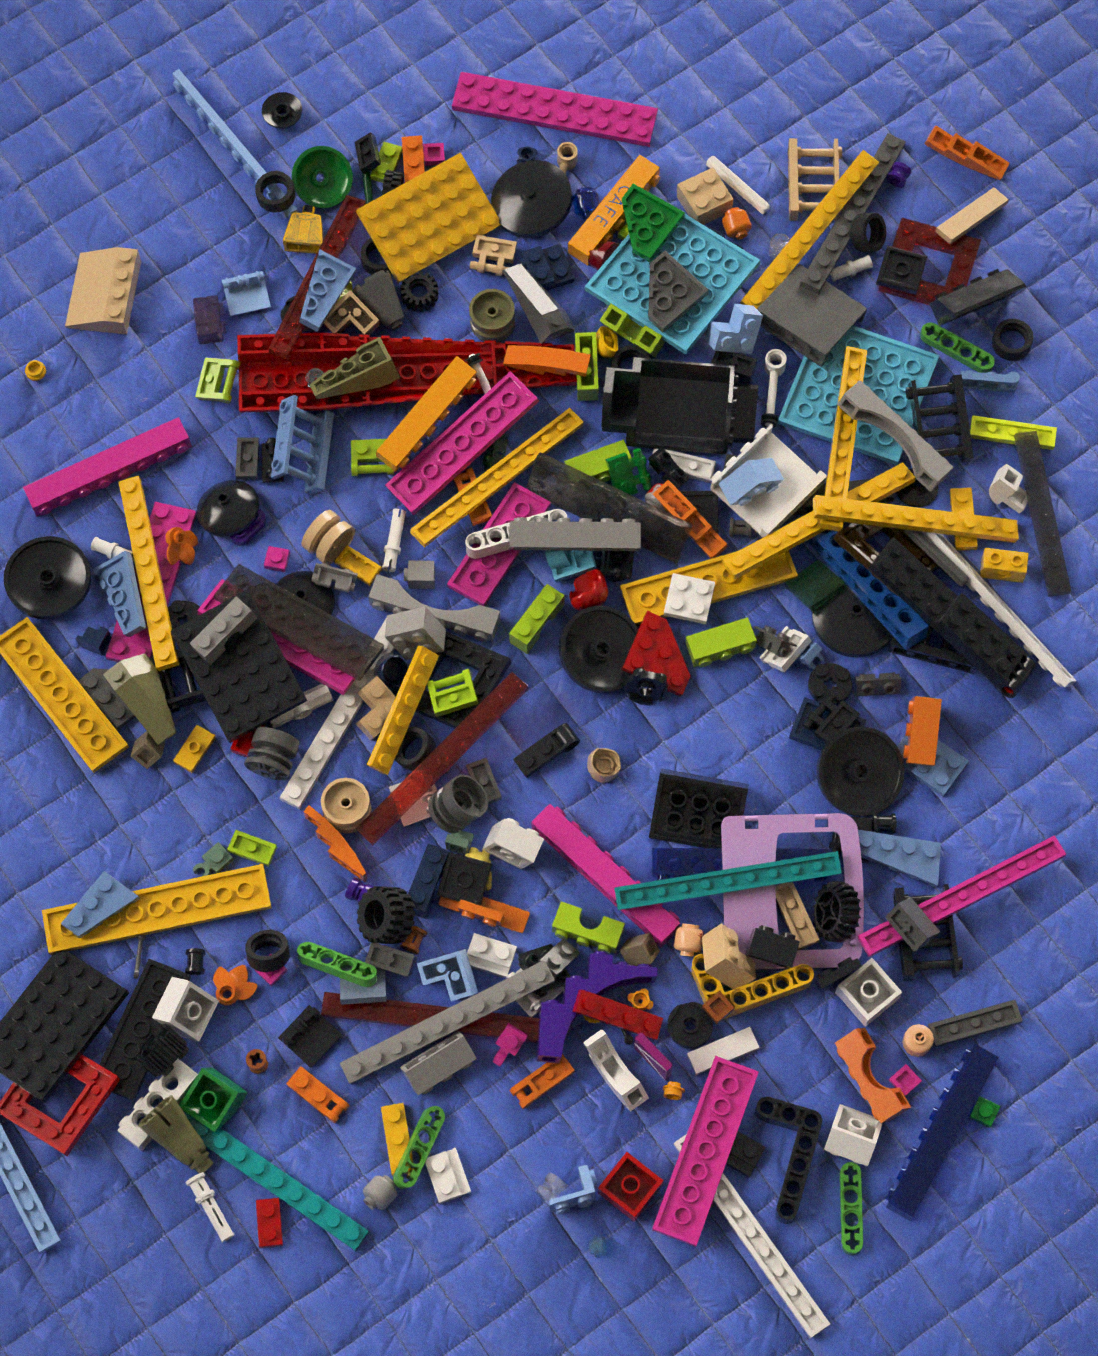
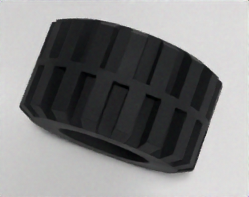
[357,886,415,944]

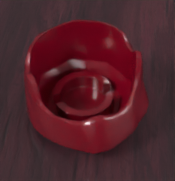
[588,241,619,271]

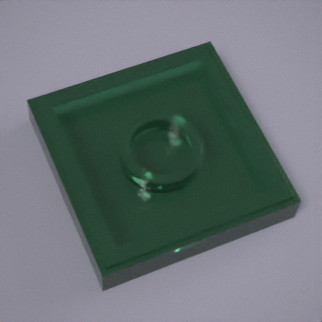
[785,559,846,611]

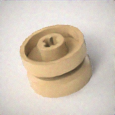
[301,510,355,565]
[321,778,372,834]

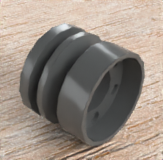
[244,727,300,780]
[428,775,488,833]

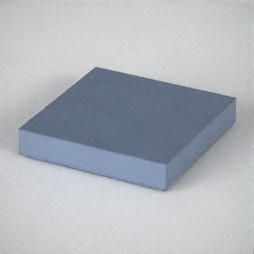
[340,965,387,1005]

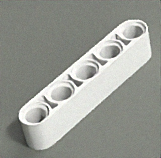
[465,509,567,559]

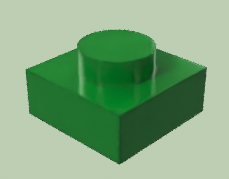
[969,1096,1000,1128]

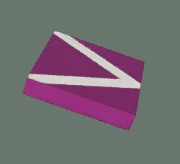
[634,1033,673,1081]

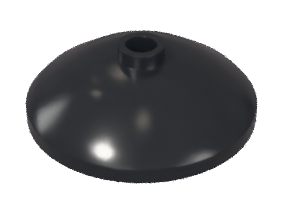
[197,480,260,536]
[271,571,335,630]

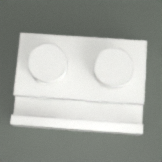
[759,626,811,673]
[467,933,517,979]
[425,1148,471,1204]

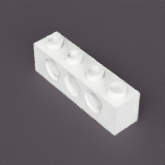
[117,1058,198,1151]

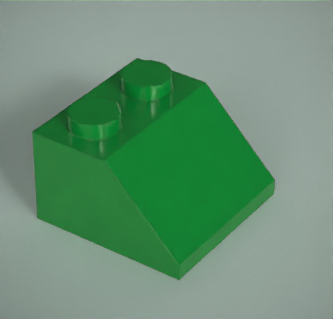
[179,1067,248,1132]

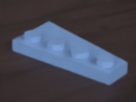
[299,249,356,332]
[93,551,146,637]
[858,830,941,888]

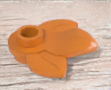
[165,527,198,565]
[213,965,258,1006]

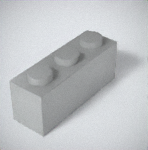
[400,1031,477,1095]

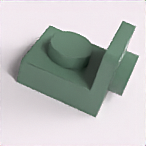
[445,831,474,855]

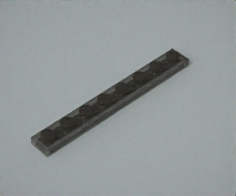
[1014,431,1071,597]

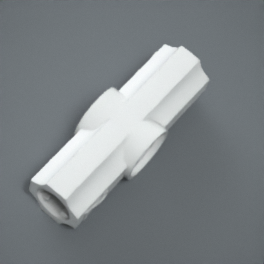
[270,684,333,729]

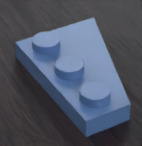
[61,871,140,938]

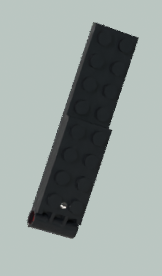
[868,537,1036,698]

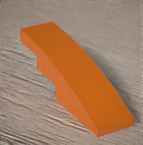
[924,125,1010,180]
[503,345,591,377]
[653,480,728,559]
[304,805,367,882]

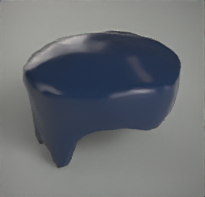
[374,653,408,688]

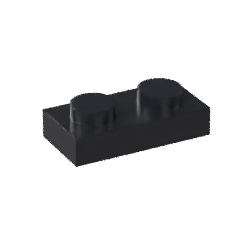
[354,132,381,174]

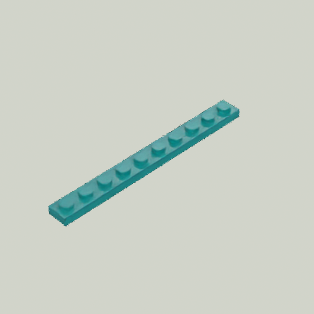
[614,851,842,910]
[179,1101,369,1252]

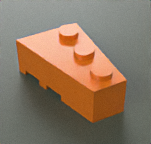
[903,696,942,766]

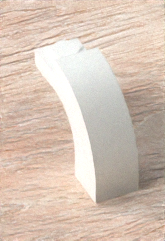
[583,1030,649,1112]

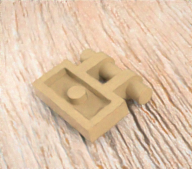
[470,235,517,276]

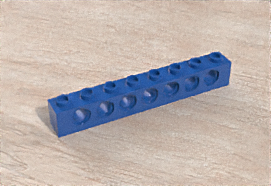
[807,529,929,650]

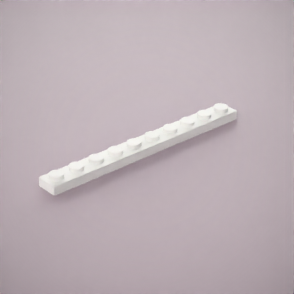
[922,531,1076,687]
[280,618,395,810]
[673,1134,830,1339]

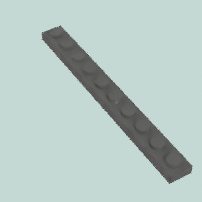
[800,133,906,294]

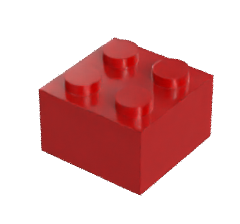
[598,1152,664,1222]

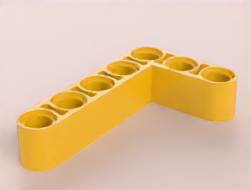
[691,954,814,1020]

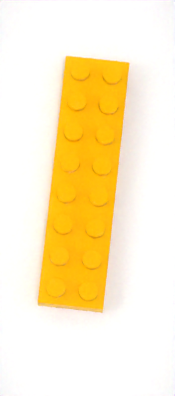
[620,550,798,626]
[0,617,129,773]

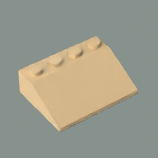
[65,247,141,335]

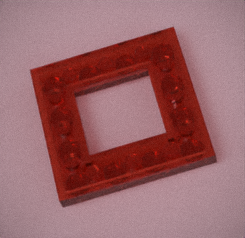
[878,218,981,305]

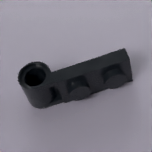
[513,723,580,778]

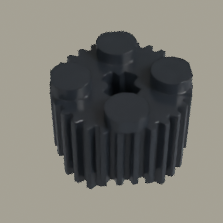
[135,1024,189,1077]

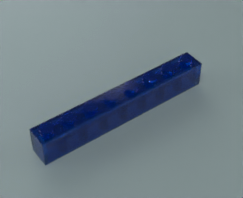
[885,1044,999,1221]

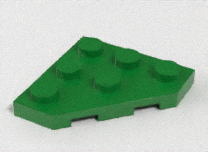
[622,183,685,262]

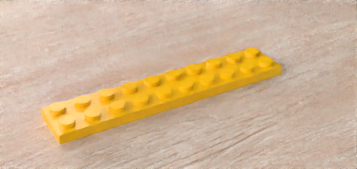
[42,864,272,955]

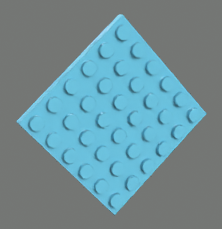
[585,198,760,354]
[778,326,939,465]

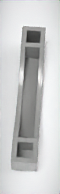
[837,380,953,492]
[368,574,501,642]

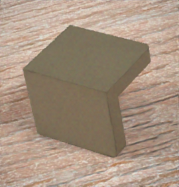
[131,731,165,769]
[619,933,660,966]

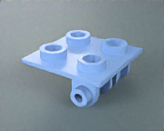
[222,271,271,317]

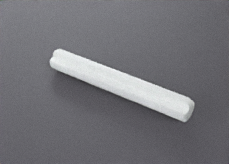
[706,156,770,214]

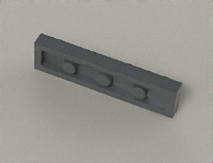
[927,1000,1023,1047]

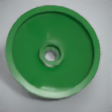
[291,146,353,208]

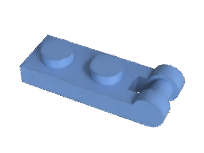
[960,370,1020,392]

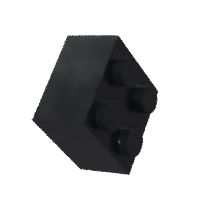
[745,925,800,969]

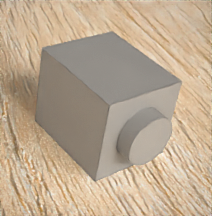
[404,560,435,589]

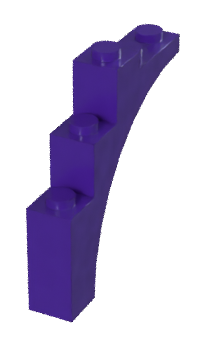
[536,951,658,1063]

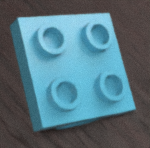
[545,550,597,583]

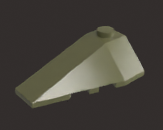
[309,337,400,399]
[103,653,177,746]

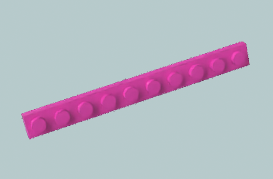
[858,835,1066,957]

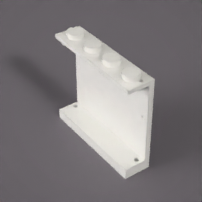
[710,425,827,537]

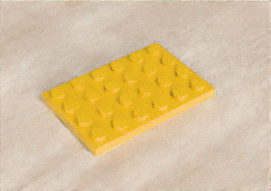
[356,152,501,283]

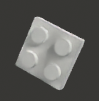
[663,573,715,624]

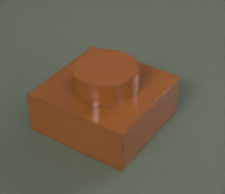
[702,991,735,1024]

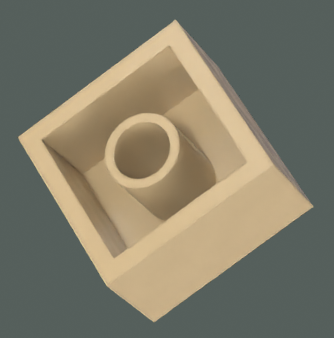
[677,167,733,225]

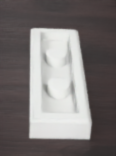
[649,448,716,483]
[687,1027,759,1075]

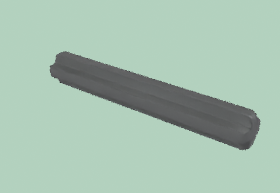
[902,529,969,587]

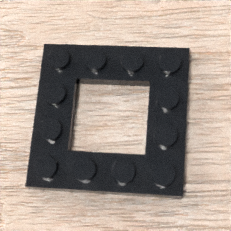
[395,632,511,735]

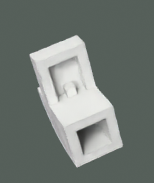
[989,464,1031,513]

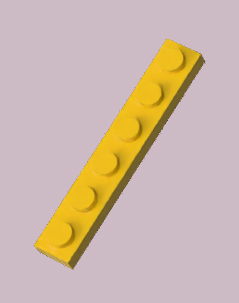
[367,646,439,775]

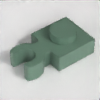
[192,842,234,877]

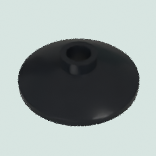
[262,92,302,128]
[896,468,938,507]

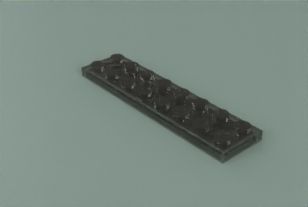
[526,452,693,563]
[214,564,384,681]

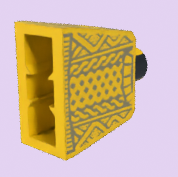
[283,205,324,254]

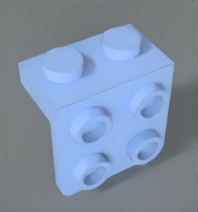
[549,1165,597,1214]

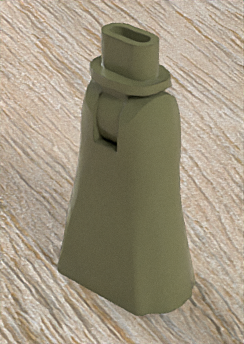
[138,1095,214,1173]

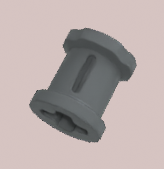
[729,517,752,538]

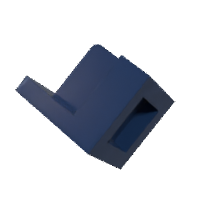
[76,627,111,656]

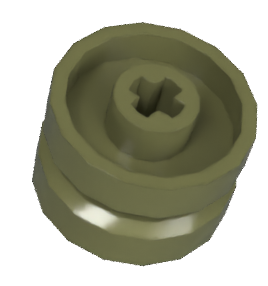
[469,289,515,343]

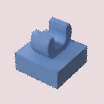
[795,643,823,669]

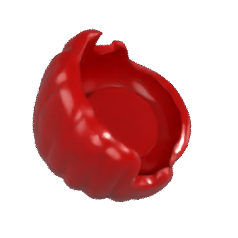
[569,569,608,611]

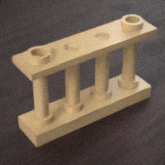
[788,138,843,221]

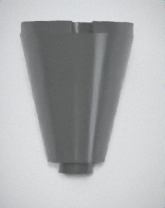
[353,270,405,330]

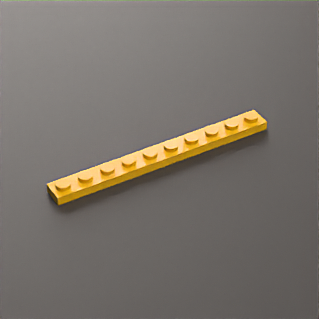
[740,150,879,309]
[820,346,867,532]
[410,408,584,548]
[722,462,915,580]
[118,475,179,671]
[813,495,1019,543]

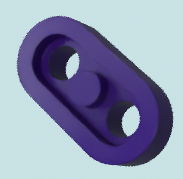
[230,509,266,546]

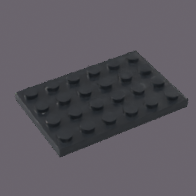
[171,589,308,743]
[0,950,129,1103]

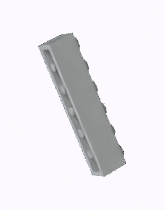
[509,517,641,551]

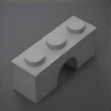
[190,596,257,665]

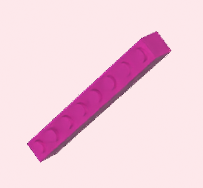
[23,417,192,517]
[531,804,680,948]

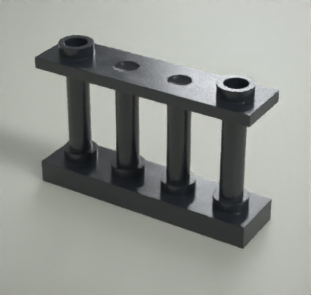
[906,374,974,462]
[888,621,976,674]
[150,649,206,713]
[892,884,963,981]

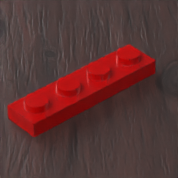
[572,989,663,1040]

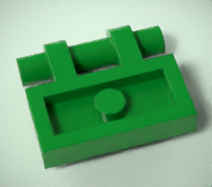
[605,448,652,500]

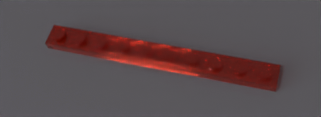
[268,195,366,360]
[356,672,529,846]
[321,992,539,1043]

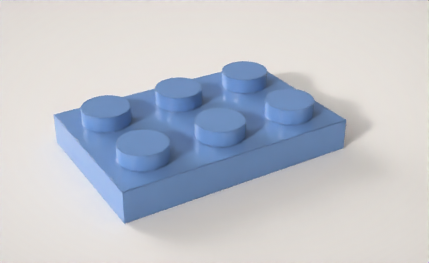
[897,736,969,797]

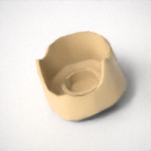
[587,748,621,783]

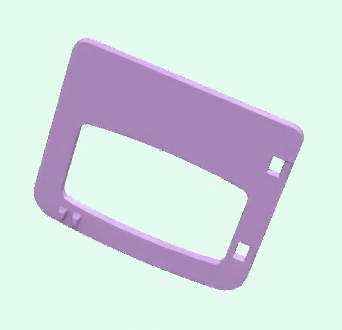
[721,813,864,969]

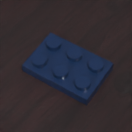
[789,697,866,750]

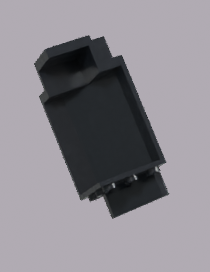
[601,357,758,454]

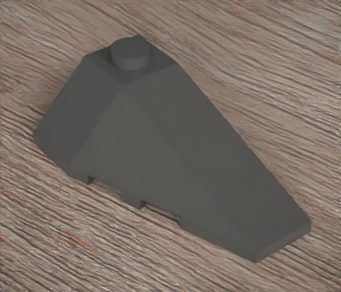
[503,264,575,344]

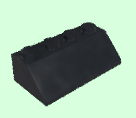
[929,269,1026,326]

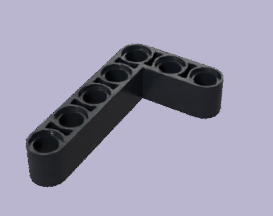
[755,1097,822,1224]

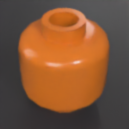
[722,207,752,240]

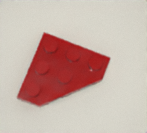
[621,610,691,697]

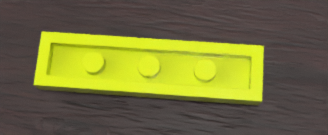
[970,415,1057,450]

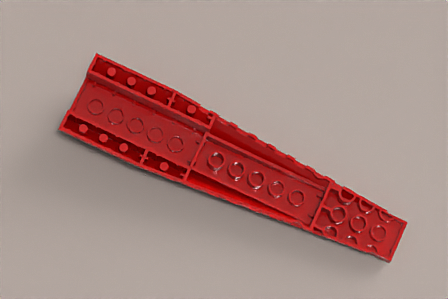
[237,333,577,413]

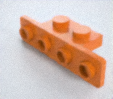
[439,897,530,933]

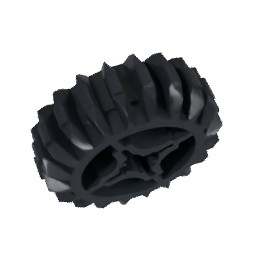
[812,881,862,943]

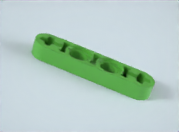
[920,322,995,373]
[297,942,377,987]
[393,1106,445,1189]
[839,1162,863,1255]

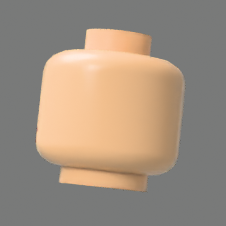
[673,923,704,957]
[902,1024,934,1057]

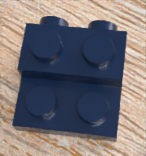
[519,244,574,291]

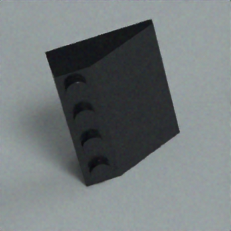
[649,769,749,851]

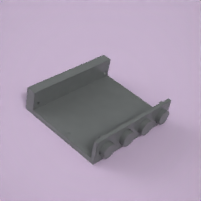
[757,264,867,367]

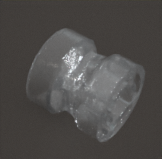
[769,233,790,260]
[535,1172,567,1203]

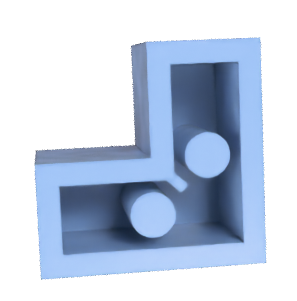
[705,304,763,354]
[719,458,784,506]
[417,949,478,1001]

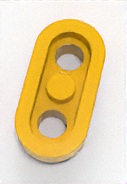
[596,326,618,358]

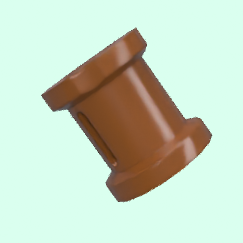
[400,926,428,954]
[246,1049,269,1074]

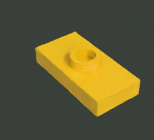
[334,545,382,586]
[173,725,216,773]

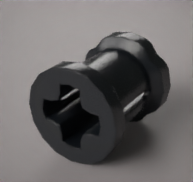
[872,813,897,833]
[185,948,206,975]

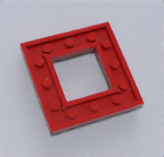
[0,1055,120,1156]

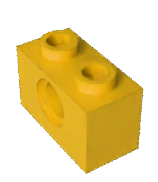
[980,548,1028,583]

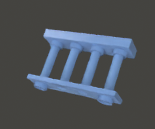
[271,395,334,495]

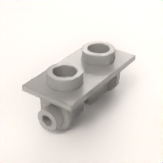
[311,563,358,593]

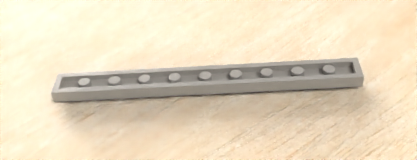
[340,960,555,1084]

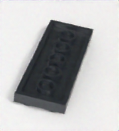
[99,959,191,1101]

